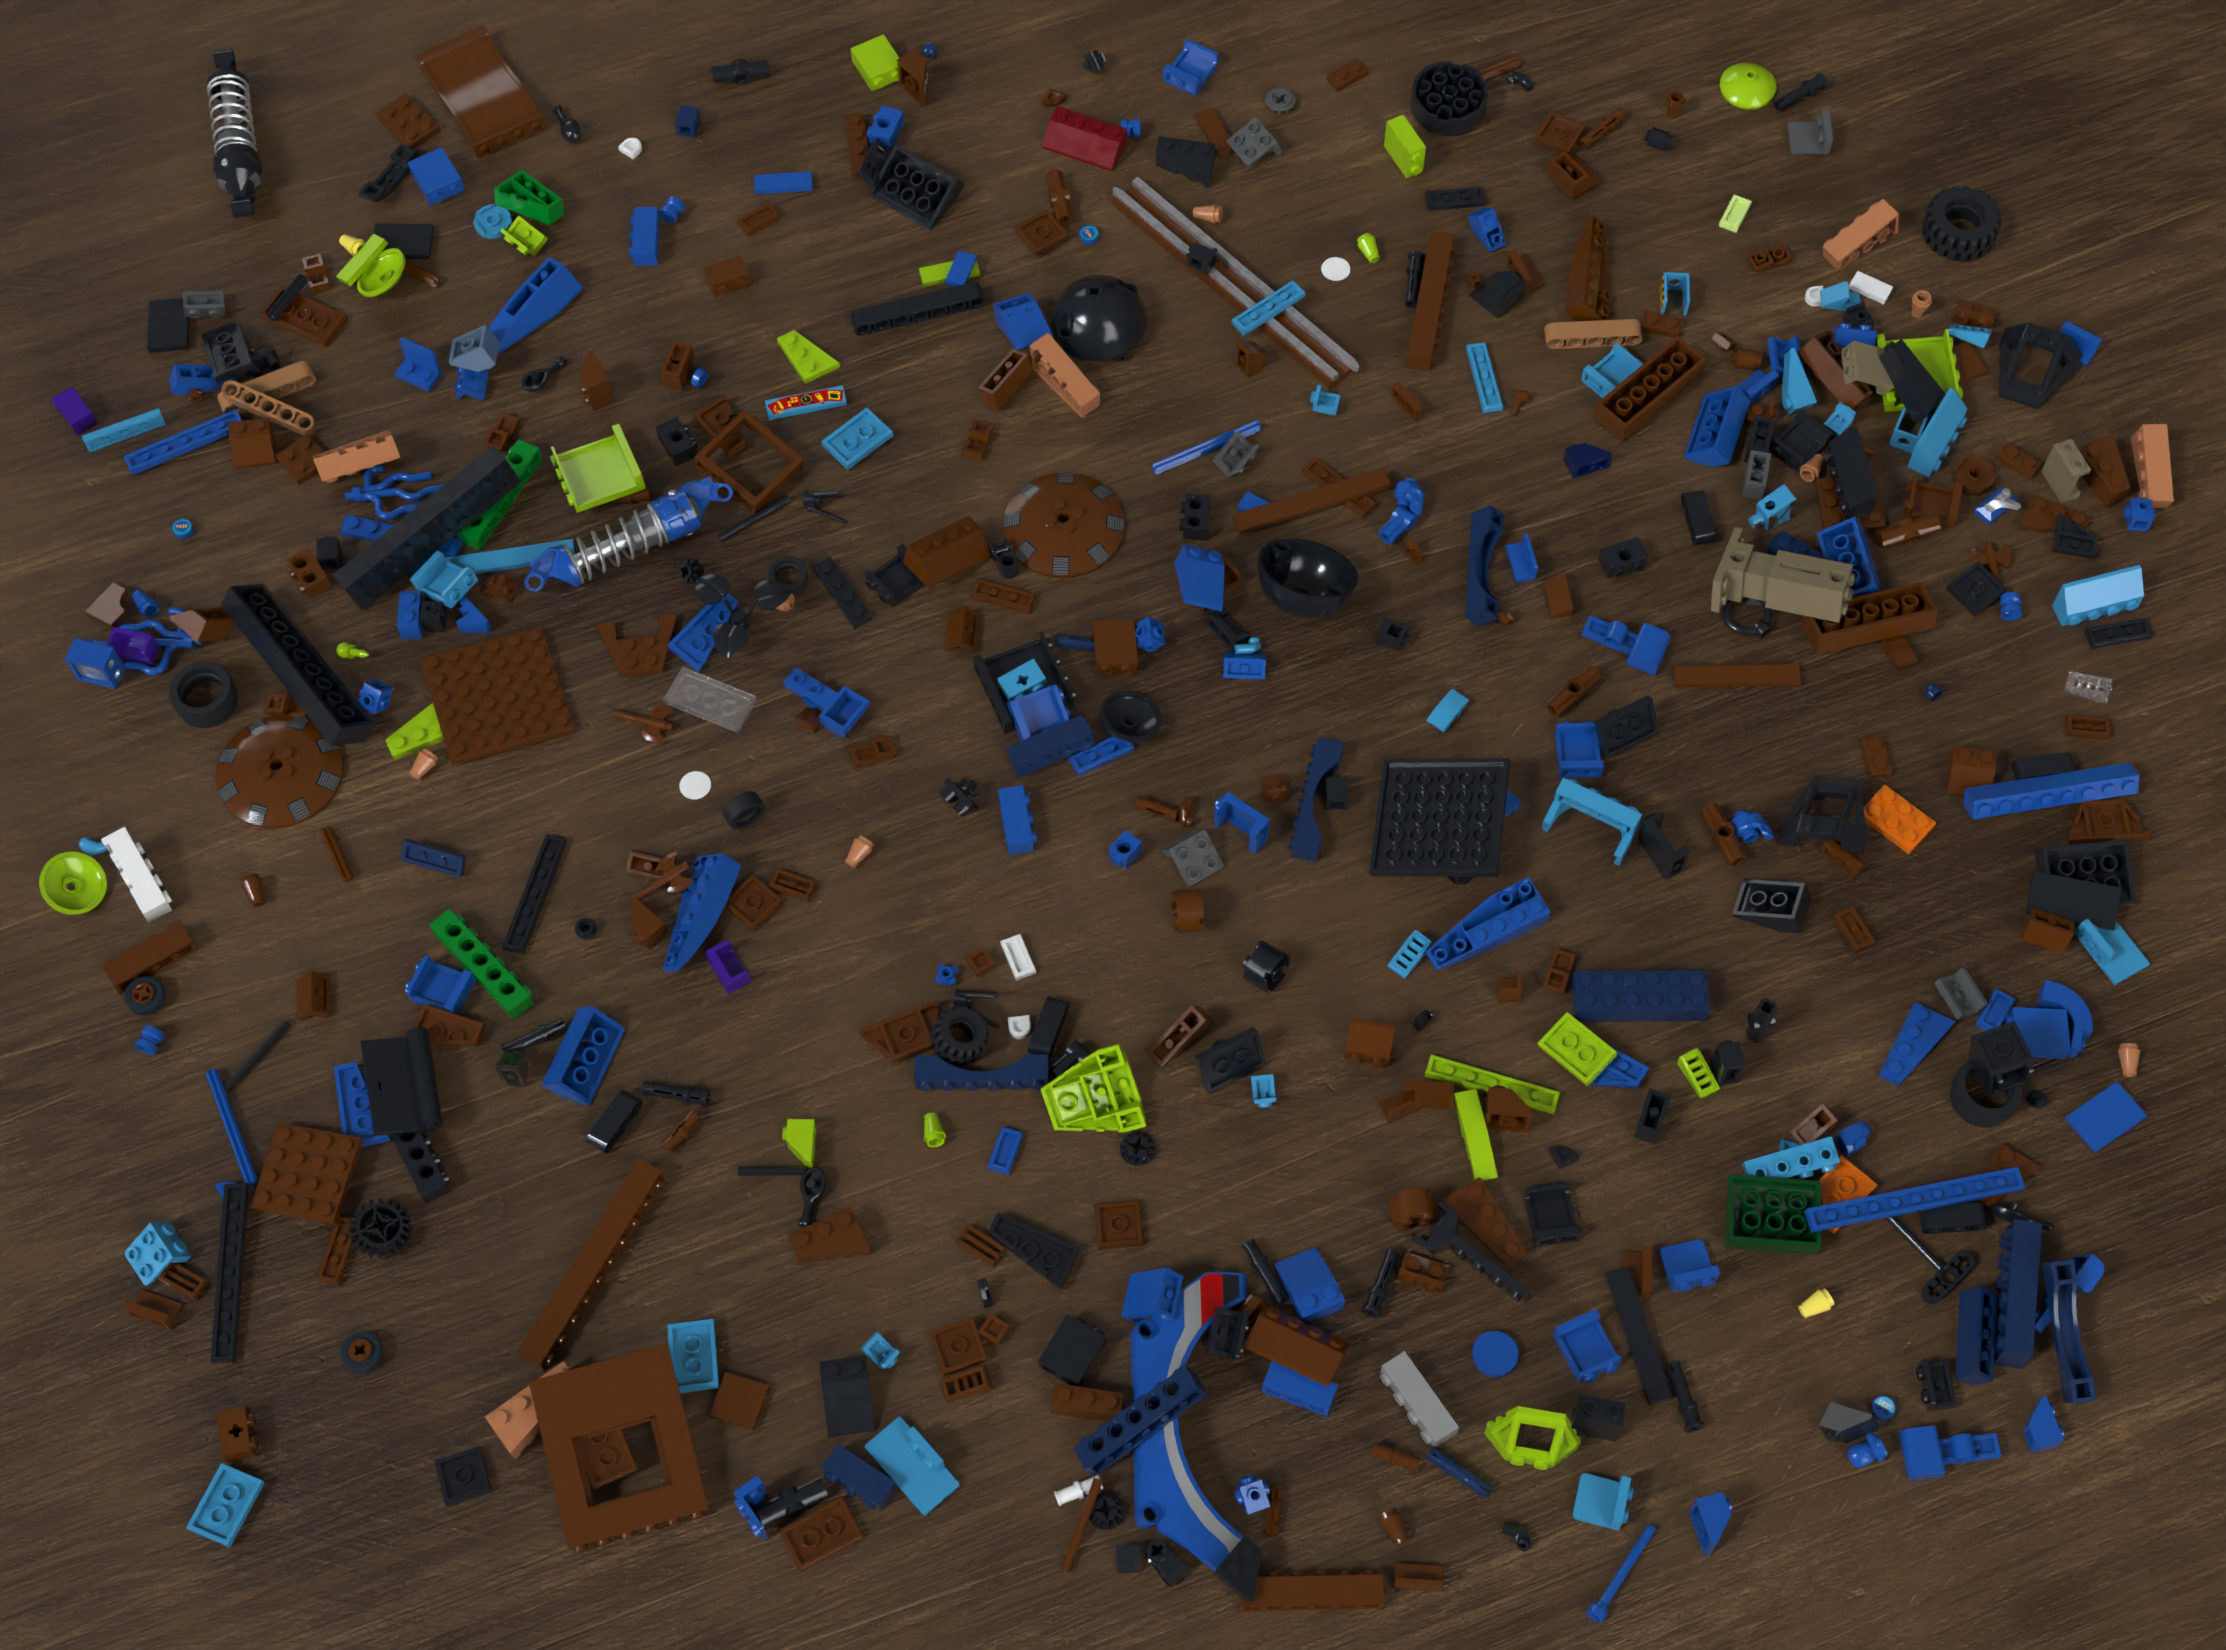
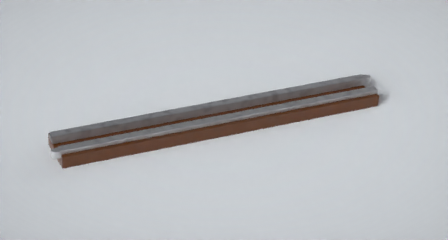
[1113,177,1359,389]

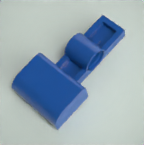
[1581,615,1671,676]
[783,668,870,737]
[2035,1254,2104,1333]
[1898,1426,2001,1481]

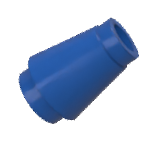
[132,589,159,617]

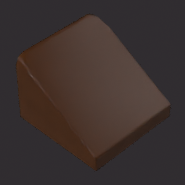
[795,707,821,733]

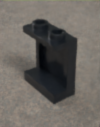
[1769,410,1833,473]
[865,544,924,608]
[1638,812,1690,880]
[1523,1181,1582,1248]
[1038,1315,1107,1387]
[1571,1395,1626,1442]

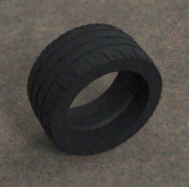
[169,661,238,728]
[1950,1060,2023,1128]

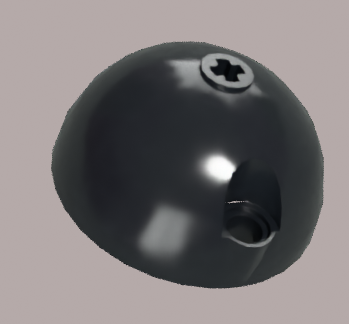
[1051,275,1147,361]
[1257,539,1358,619]

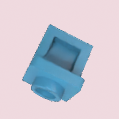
[1310,384,1341,416]
[1823,402,1856,437]
[1251,1074,1277,1107]
[860,1332,900,1369]

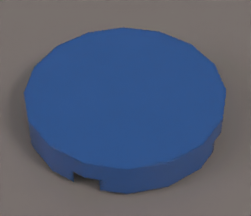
[1472,1331,1519,1378]

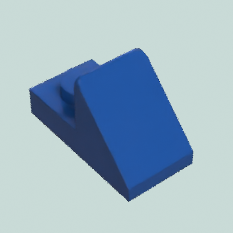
[456,595,492,633]

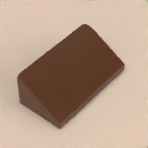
[1544,574,1573,618]
[626,850,665,879]

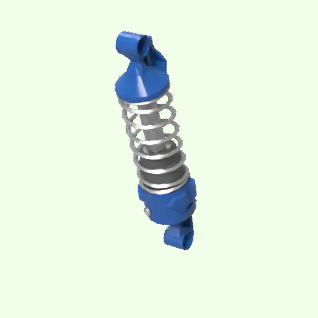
[524,476,733,592]

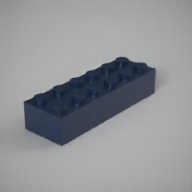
[1571,970,1710,1022]
[1994,1219,2042,1369]

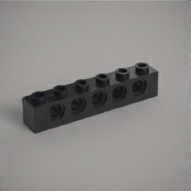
[378,1083,451,1204]

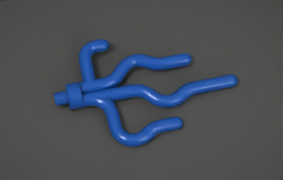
[345,465,445,520]
[91,607,204,675]

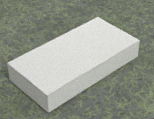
[1849,271,1893,305]
[1000,934,1036,981]

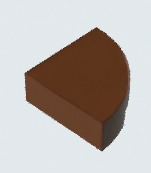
[1042,88,1067,107]
[1404,538,1423,565]

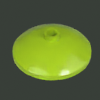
[1719,63,1777,109]
[357,248,405,297]
[39,852,107,915]

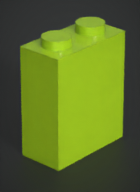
[850,34,899,91]
[1384,115,1426,178]

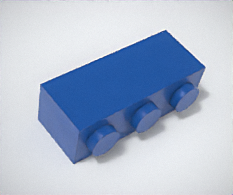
[629,207,660,266]
[998,785,1037,855]
[1262,1361,1338,1416]

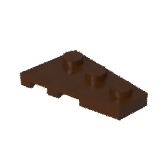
[694,394,746,458]
[2018,495,2091,533]

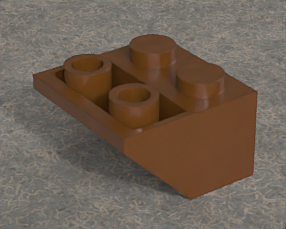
[1547,151,1602,199]
[170,607,234,642]

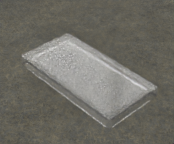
[663,666,757,733]

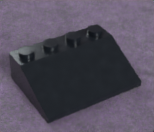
[868,144,965,230]
[2034,839,2136,906]

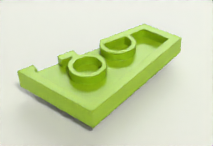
[777,330,840,384]
[385,703,444,760]

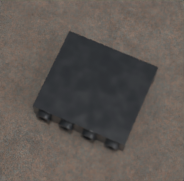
[973,632,1076,734]

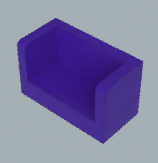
[51,387,98,435]
[106,627,160,664]
[705,940,751,994]

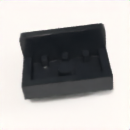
[1205,1306,1249,1360]
[1916,1359,1957,1411]

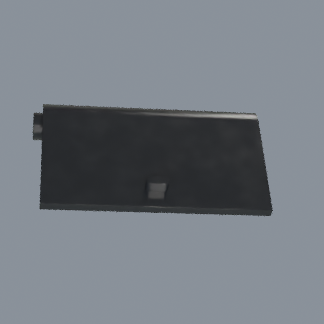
[360,1027,443,1136]

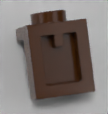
[1745,399,1777,425]
[1261,773,1288,803]

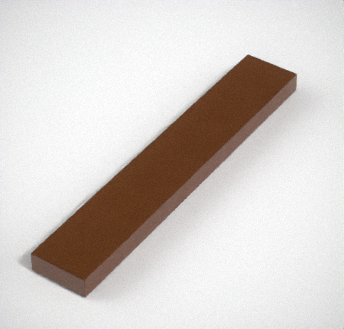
[1673,664,1801,688]

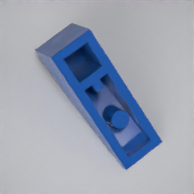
[169,364,237,395]

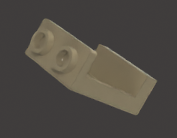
[1842,341,1895,395]
[2041,439,2091,503]

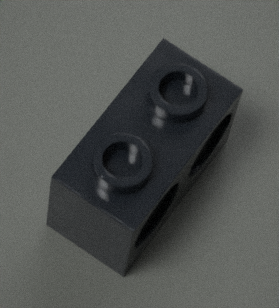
[1744,416,1775,462]
[1179,494,1210,541]
[1711,1040,1746,1086]

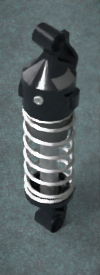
[206,48,262,218]

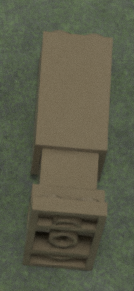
[1711,527,1855,623]

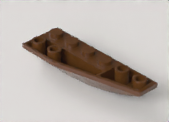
[1565,215,1611,322]

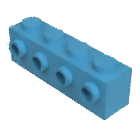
[1742,1136,1840,1179]

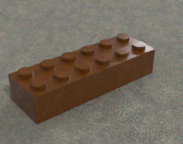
[1593,336,1707,441]
[1802,582,1938,655]

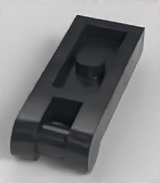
[856,138,891,186]

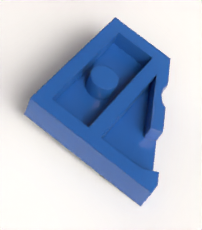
[1590,1046,1649,1089]

